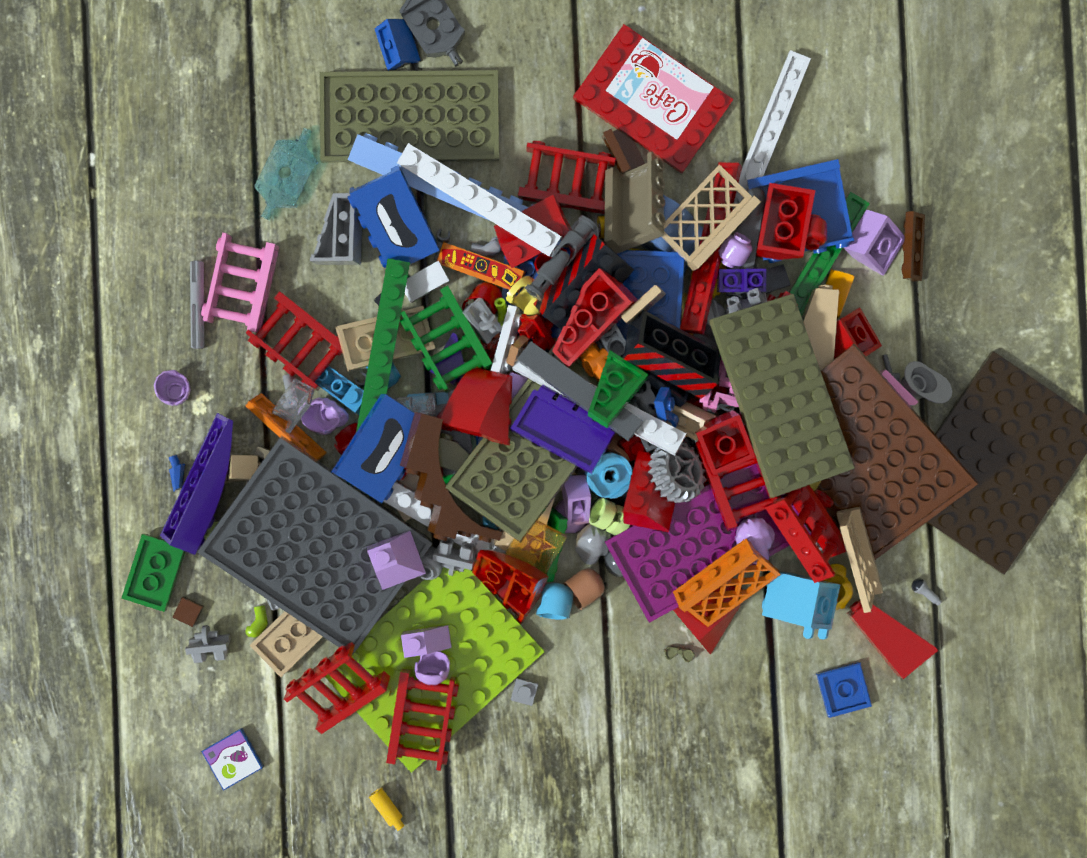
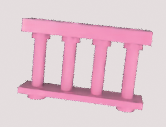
[201,232,280,333]

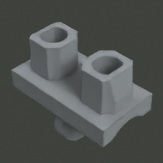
[726,288,768,314]
[462,298,502,344]
[432,538,477,576]
[185,625,231,663]

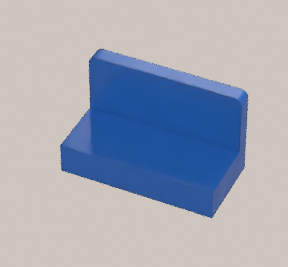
[374,19,420,71]

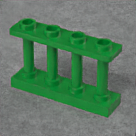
[400,285,492,394]

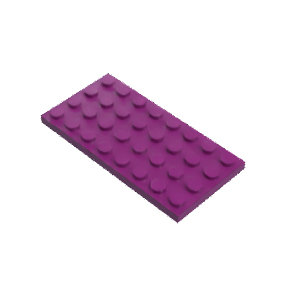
[604,464,810,623]

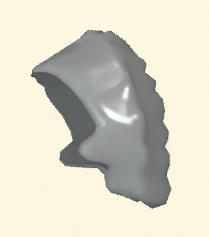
[575,523,612,565]

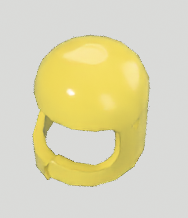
[506,276,540,316]

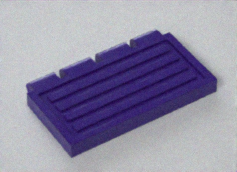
[511,385,615,474]

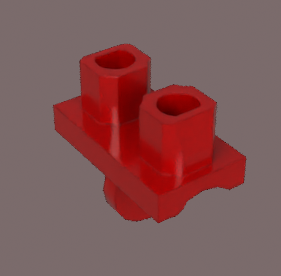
[517,314,556,351]

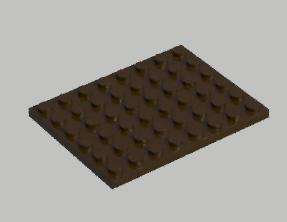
[927,351,1087,575]

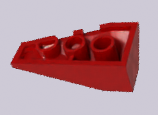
[552,268,638,368]

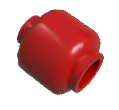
[805,214,827,250]

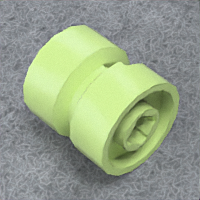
[589,498,630,535]

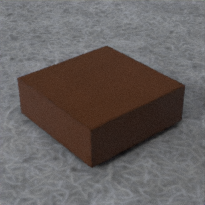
[172,597,204,627]

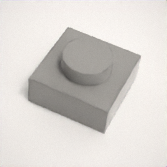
[511,677,538,706]

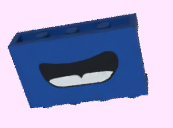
[347,165,439,268]
[331,394,415,503]

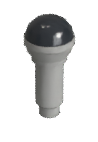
[911,578,942,606]

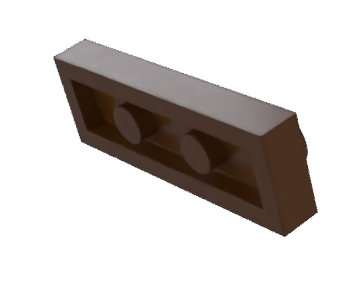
[901,211,925,282]

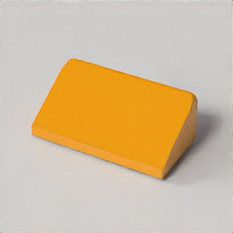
[825,269,855,318]

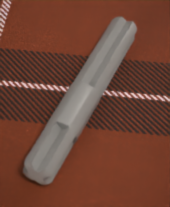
[190,260,204,349]

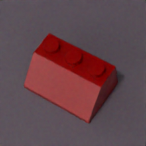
[756,183,815,260]
[494,194,572,268]
[623,451,676,532]

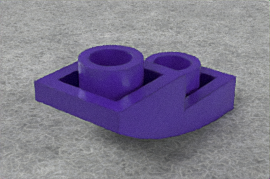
[717,269,766,292]

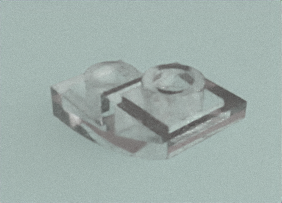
[392,395,436,417]

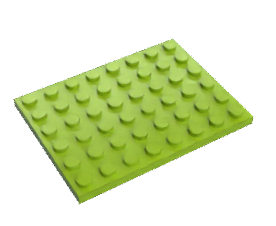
[325,567,545,773]

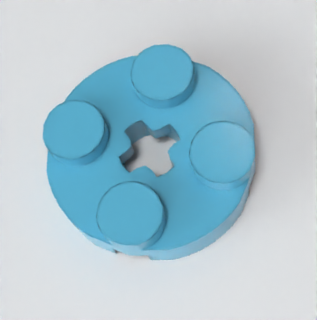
[585,452,632,499]

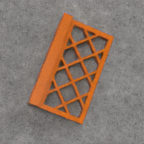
[673,538,781,627]

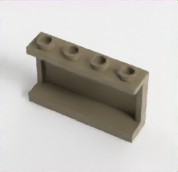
[604,151,666,254]

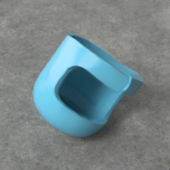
[536,583,574,620]

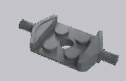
[400,0,465,67]

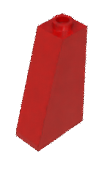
[846,600,938,679]

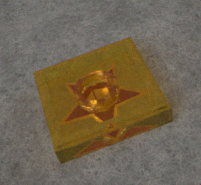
[505,520,567,574]

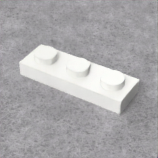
[491,305,523,374]

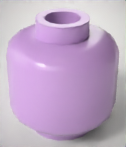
[719,232,752,268]

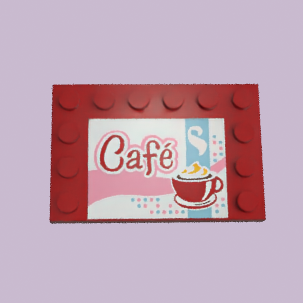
[573,24,733,174]

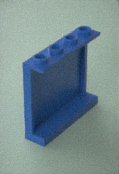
[747,159,854,263]

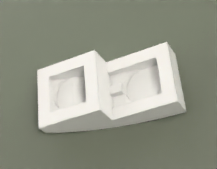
[405,261,449,303]

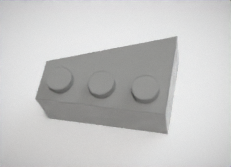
[309,193,362,265]

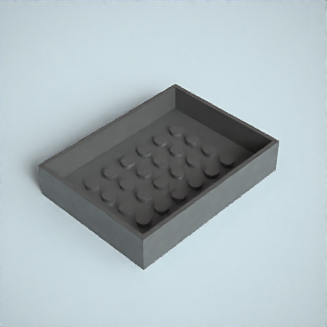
[197,435,432,656]

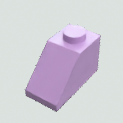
[562,474,591,526]
[401,625,452,658]

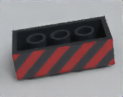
[533,234,634,330]
[623,310,721,399]

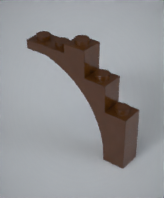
[400,412,502,543]

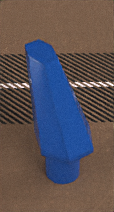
[169,455,185,492]

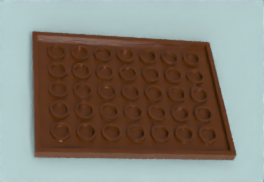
[816,343,978,560]

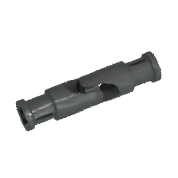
[525,215,597,301]

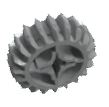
[648,442,707,503]

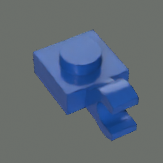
[654,387,679,428]

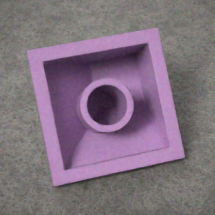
[367,530,426,590]

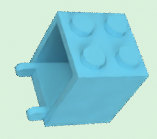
[762,571,840,640]

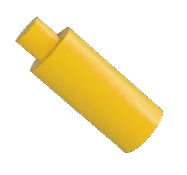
[368,787,405,831]

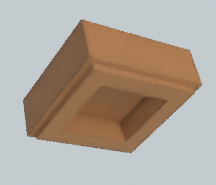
[506,335,529,366]

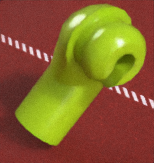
[494,298,508,327]
[245,605,268,638]

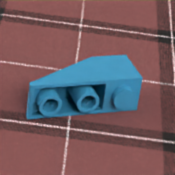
[315,366,364,415]

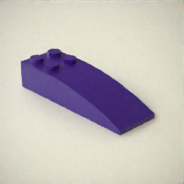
[160,413,233,555]

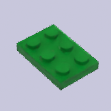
[121,534,185,612]

